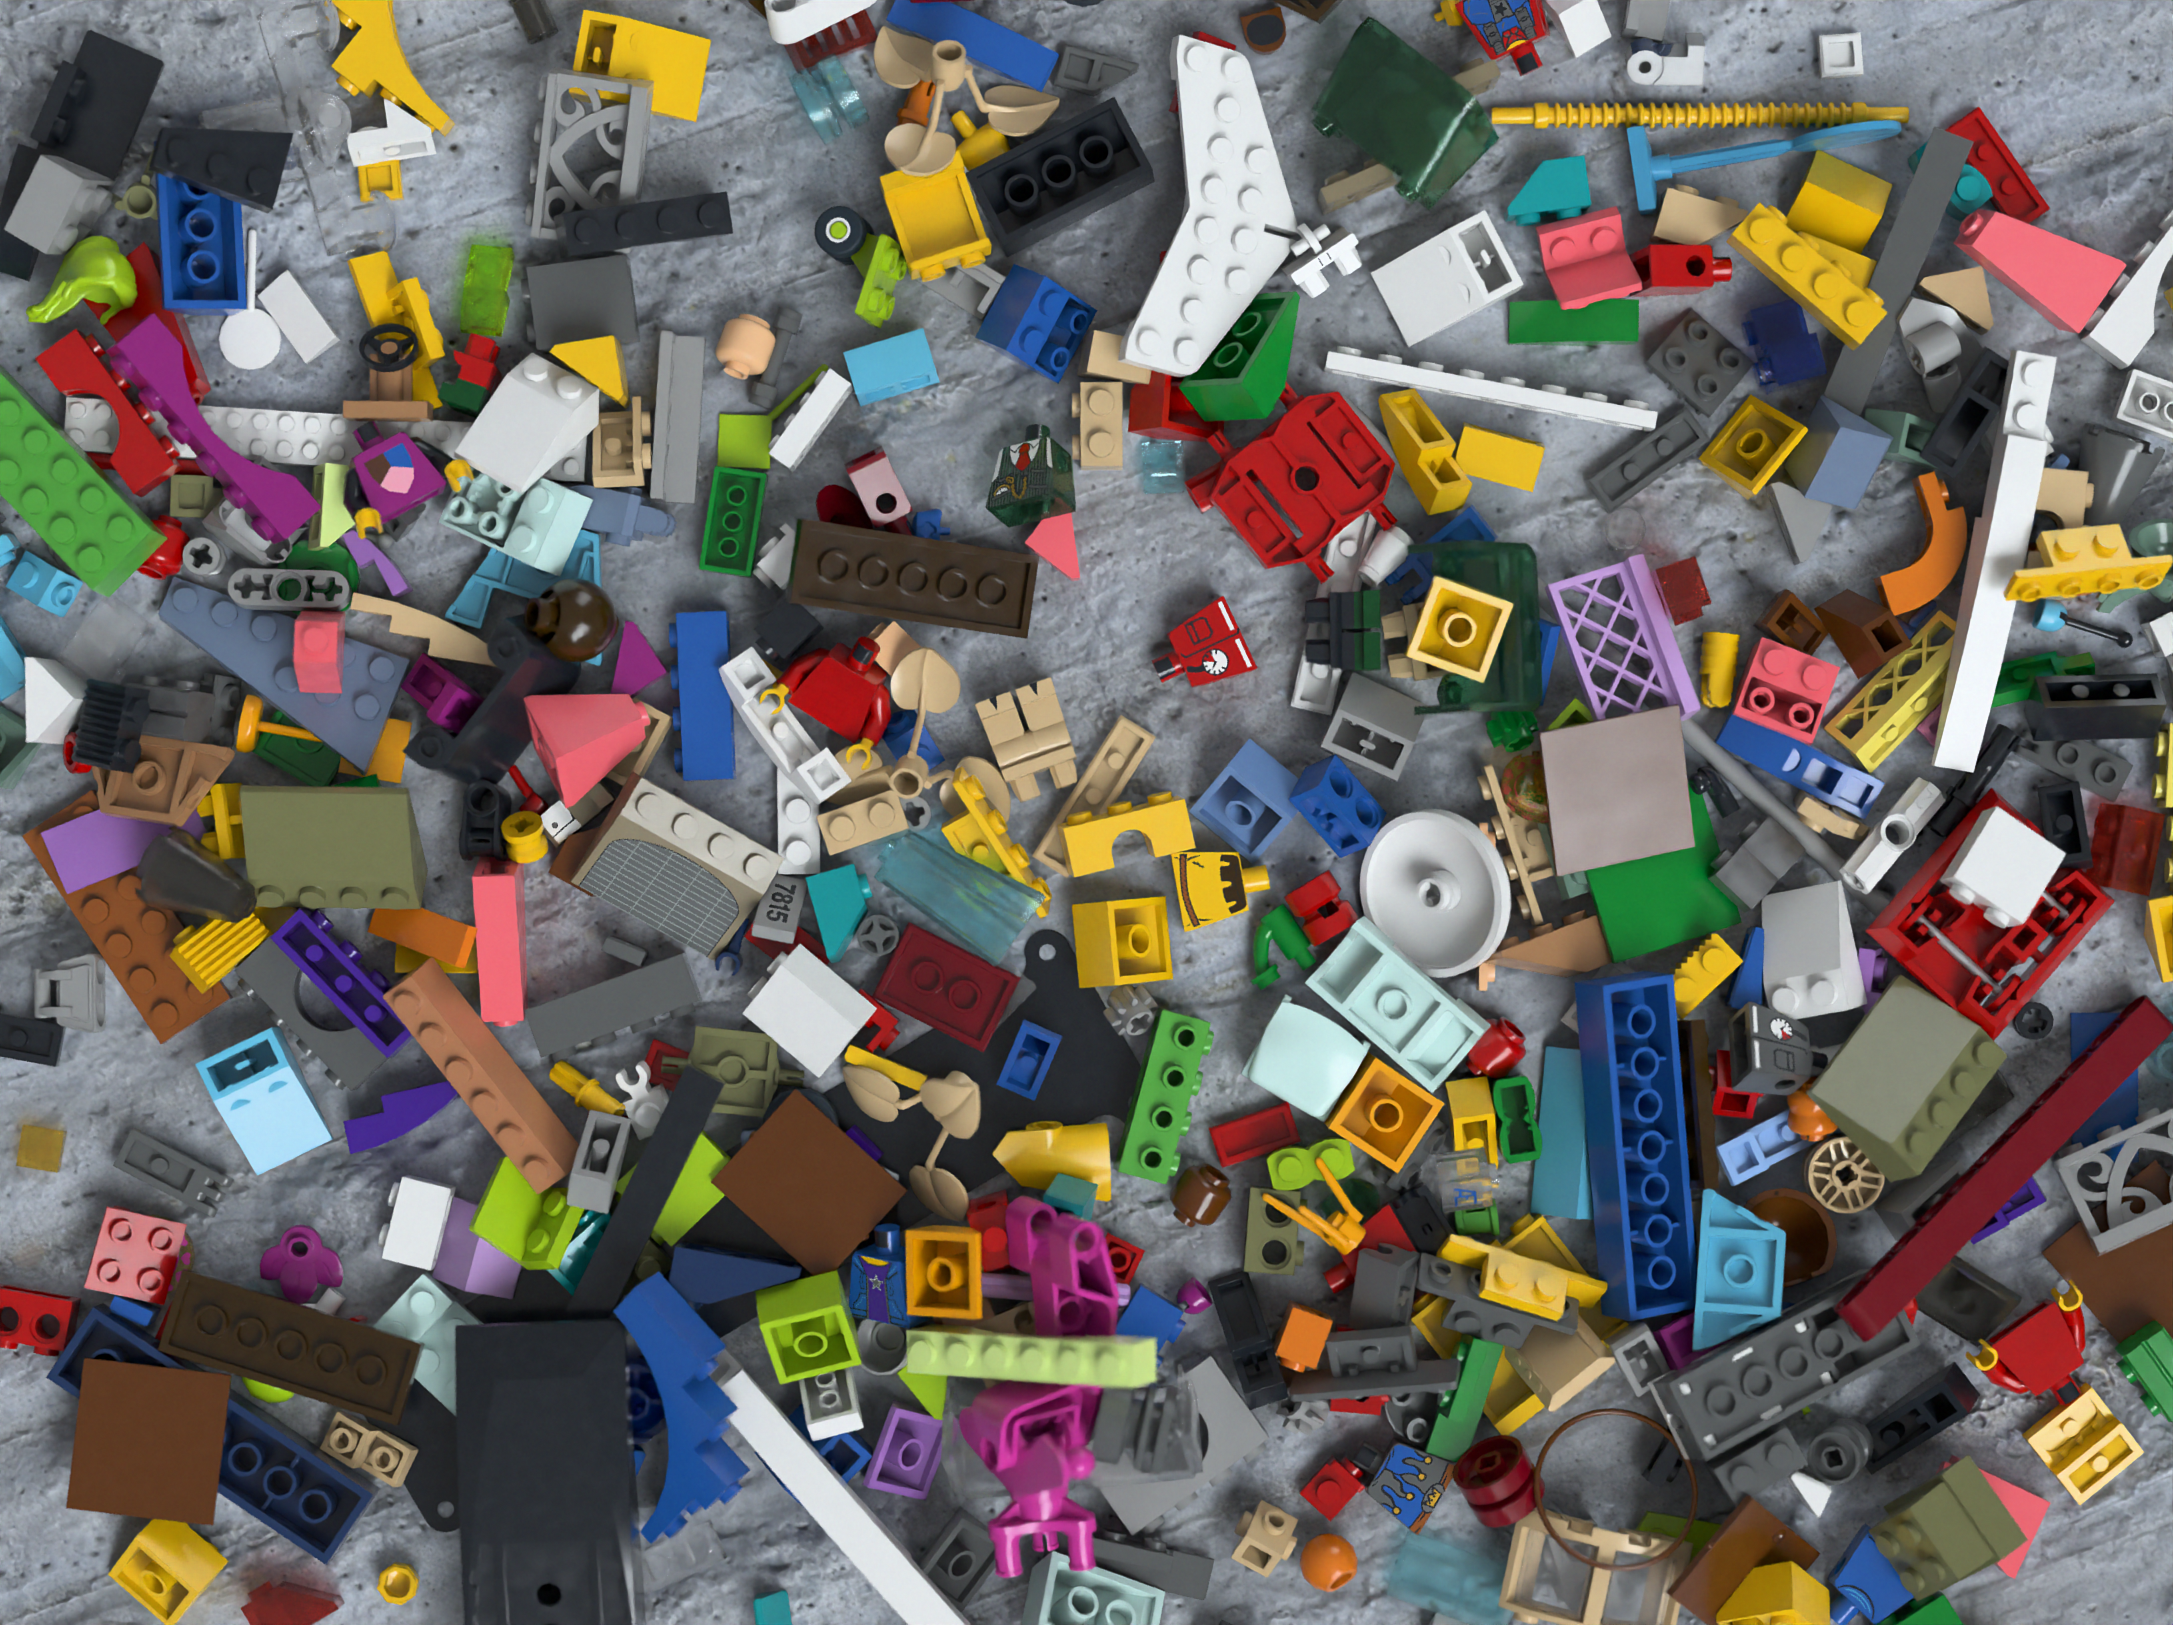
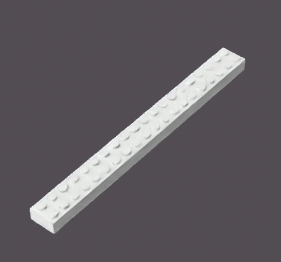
[64,397,590,484]

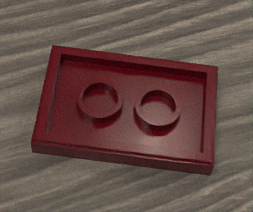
[872,922,1021,1053]

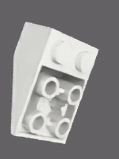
[1370,210,1524,348]

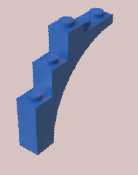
[613,1271,750,1544]

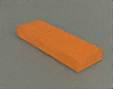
[367,907,478,969]

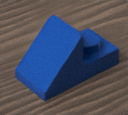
[996,1020,1063,1101]

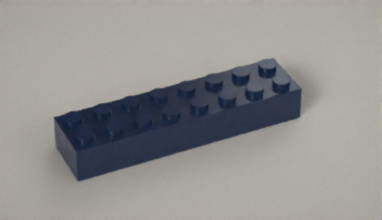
[46,1303,380,1565]

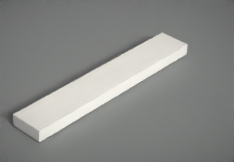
[1290,474,1376,716]

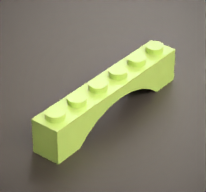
[907,1324,1156,1388]

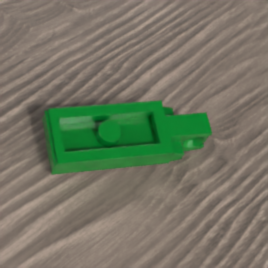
[1991,651,2095,708]

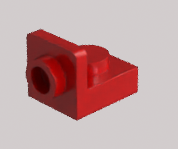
[858,988,901,1053]
[1299,1455,1365,1522]

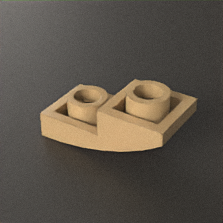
[320,1411,419,1487]

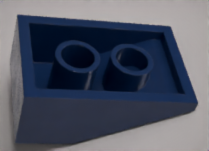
[669,1241,804,1310]

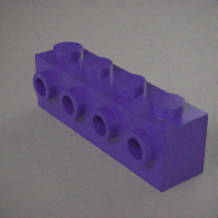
[270,908,414,1058]

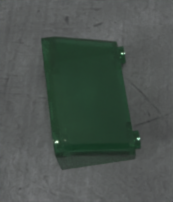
[1311,16,1499,210]

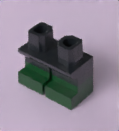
[1305,590,1381,671]

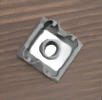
[202,455,310,569]

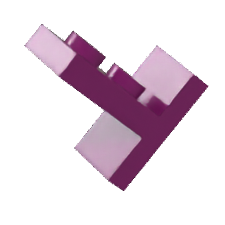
[401,653,486,734]

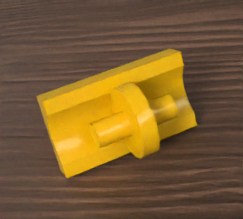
[197,782,246,860]

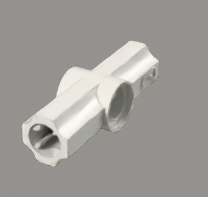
[1839,777,1946,894]

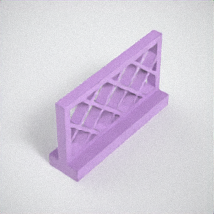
[1545,553,1701,721]

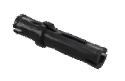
[1927,724,2021,839]

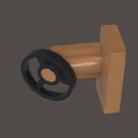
[343,323,433,422]

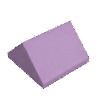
[432,1196,522,1299]

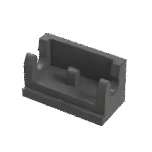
[1348,1243,1420,1330]

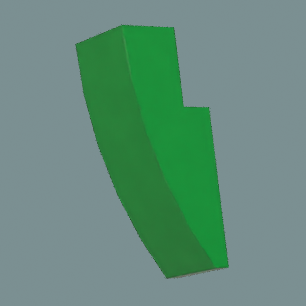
[1508,299,1639,346]

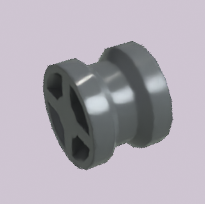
[857,915,900,956]

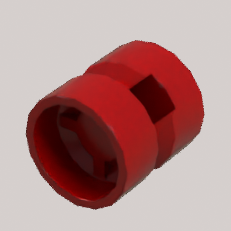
[1283,870,1359,947]

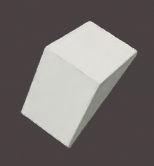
[1542,0,1612,59]

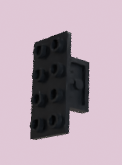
[30,30,165,181]

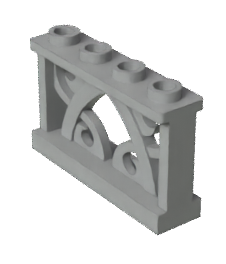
[525,67,654,253]
[2053,1108,2173,1257]

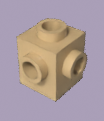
[1231,1500,1298,1578]

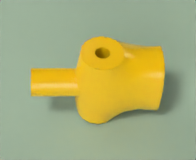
[950,110,1011,171]

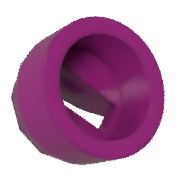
[1176,1277,1213,1314]

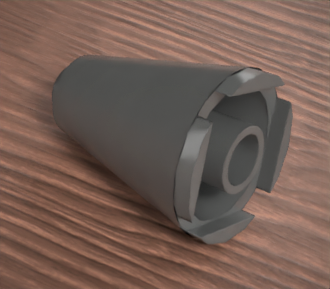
[2077,423,2165,527]

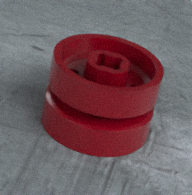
[1453,1435,1545,1527]

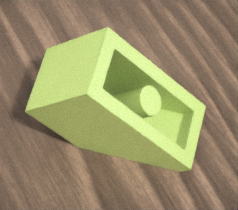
[308,463,356,551]

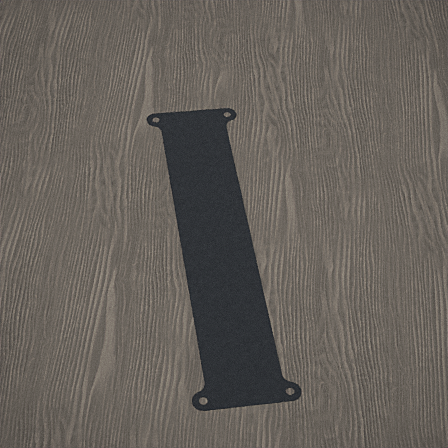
[364,930,1141,1532]

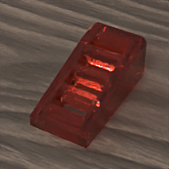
[784,9,878,76]

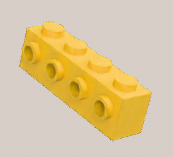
[1726,202,1888,351]

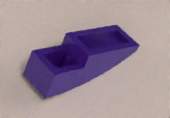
[343,1081,459,1154]

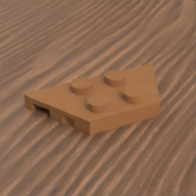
[92,735,235,827]

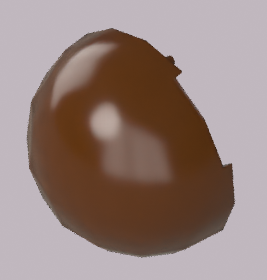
[1743,1188,1838,1289]

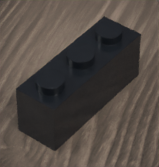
[2024,673,2167,741]

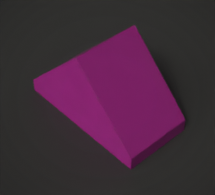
[611,621,670,698]

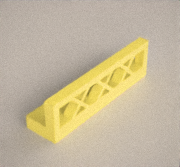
[1823,610,1957,774]

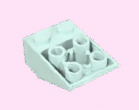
[438,466,593,577]

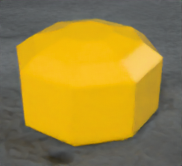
[377,1562,420,1605]

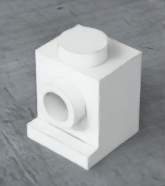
[753,523,796,590]

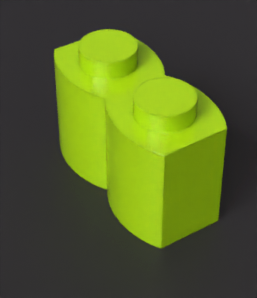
[1265,1136,1355,1190]

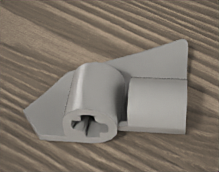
[1896,296,1983,413]

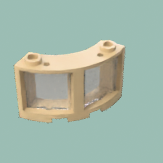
[1498,1508,1693,1625]

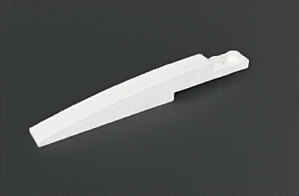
[1931,350,2057,772]
[720,1368,971,1625]

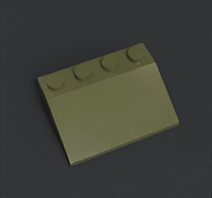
[240,786,428,910]
[1806,974,2007,1182]

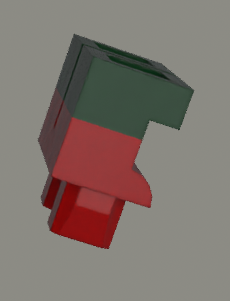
[437,333,502,419]

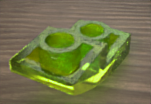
[460,244,515,337]

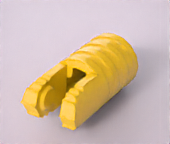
[1699,632,1740,709]

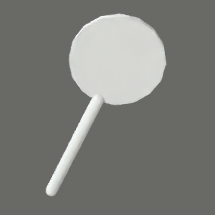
[219,229,282,370]

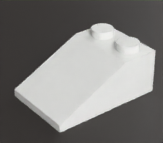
[454,353,599,494]
[1761,880,1868,1020]

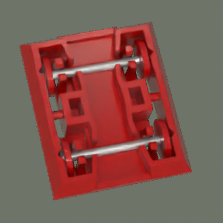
[1865,788,2115,1041]

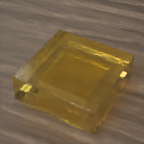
[16,1124,67,1173]

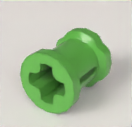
[1453,1198,1500,1236]

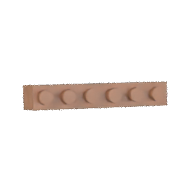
[382,957,579,1195]

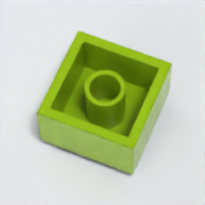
[755,1270,862,1384]

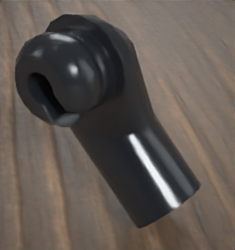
[1688,767,1741,819]

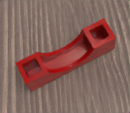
[35,329,182,497]

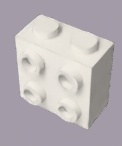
[1940,807,2066,928]

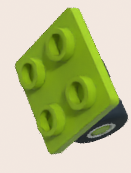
[814,206,907,329]

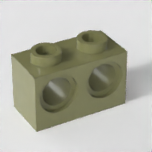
[1243,1185,1308,1275]

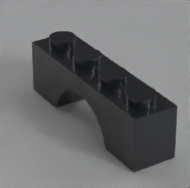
[554,191,733,258]

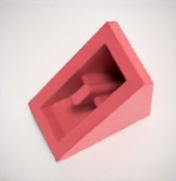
[1025,495,1080,581]

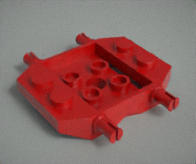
[1206,381,1398,584]

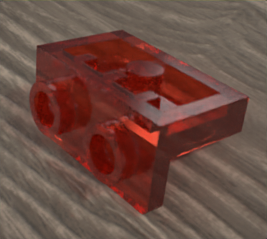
[2086,803,2165,896]

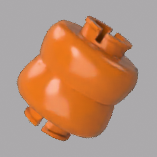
[1787,1077,1838,1141]

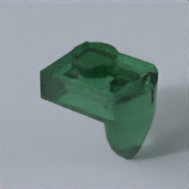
[1314,1178,1380,1225]

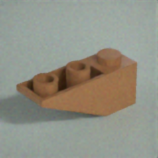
[1483,909,1612,978]

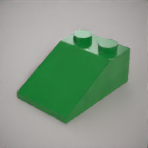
[1179,291,1300,422]

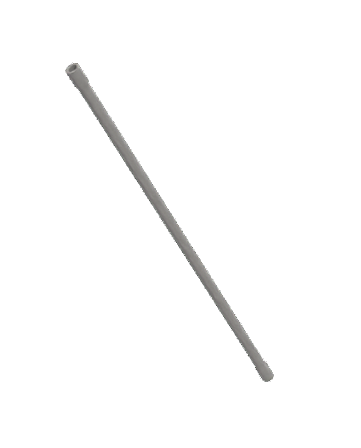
[1342,394,1983,987]

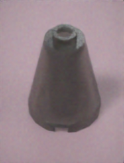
[135,826,257,923]

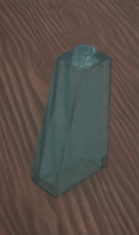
[874,830,1046,966]

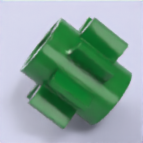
[1485,700,1539,753]

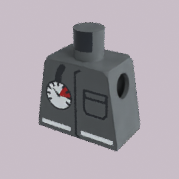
[1728,1001,1828,1095]

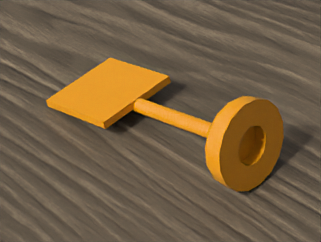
[236,694,412,784]

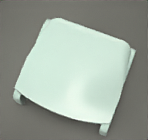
[1240,994,1371,1122]

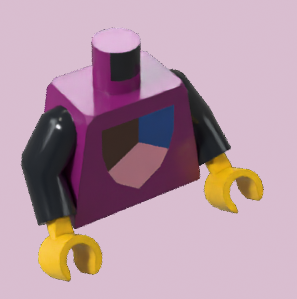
[343,421,474,539]

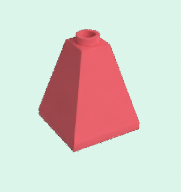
[523,694,650,808]

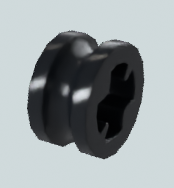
[2012,1002,2054,1040]

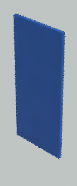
[2070,1012,2139,1163]

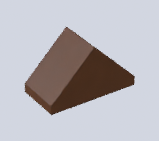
[1753,589,1829,656]

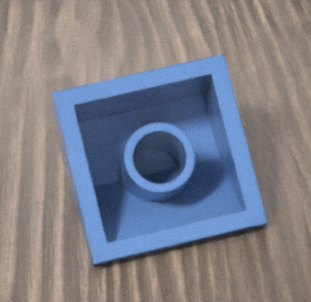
[1189,738,1299,864]

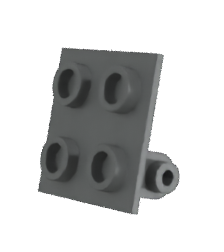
[1645,309,1755,418]

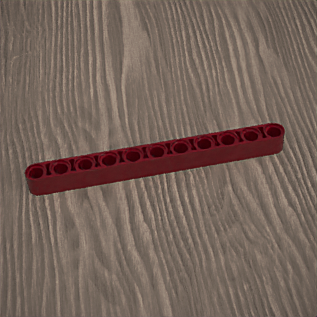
[1834,995,2173,1342]

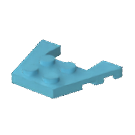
[444,529,603,666]

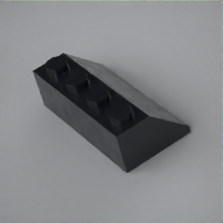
[965,97,1155,258]

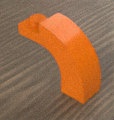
[1873,472,1967,616]

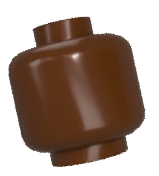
[1169,1163,1232,1227]

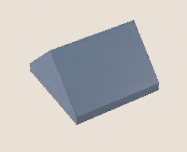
[1784,395,1894,509]

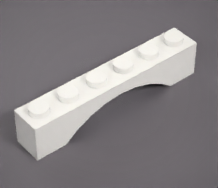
[2081,208,2173,370]

